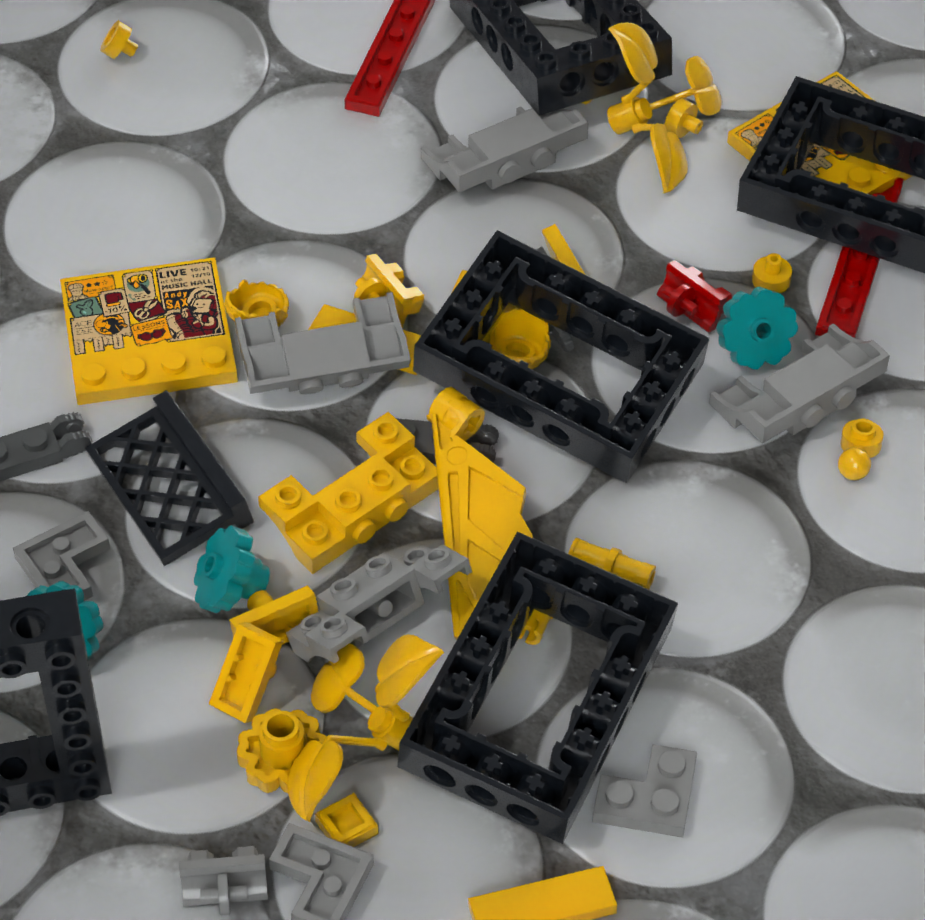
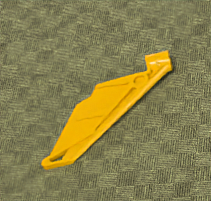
[426,387,533,640]

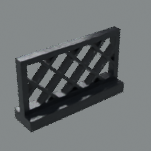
[85,390,254,566]

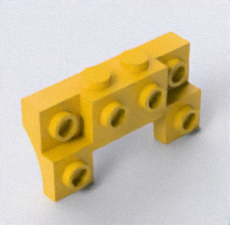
[258,412,438,574]

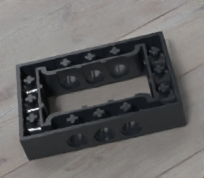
[450,0,672,115]
[737,76,925,273]
[413,230,710,483]
[397,532,678,844]
[0,588,112,816]

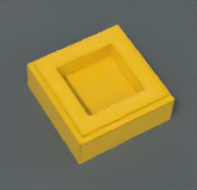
[315,793,378,847]

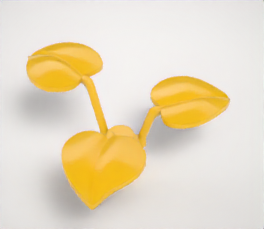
[607,22,722,193]
[288,634,444,822]

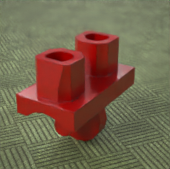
[657,260,732,332]

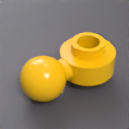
[838,418,884,480]

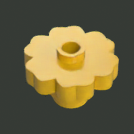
[236,708,327,793]

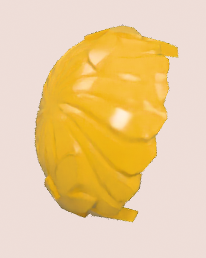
[224,279,289,327]
[488,307,551,369]

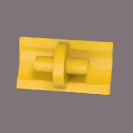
[354,254,424,328]

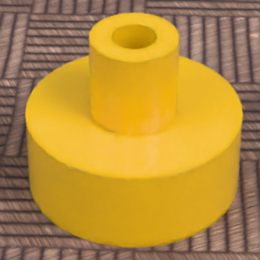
[100,20,138,59]
[664,98,704,138]
[752,253,792,293]

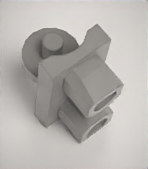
[179,846,268,915]

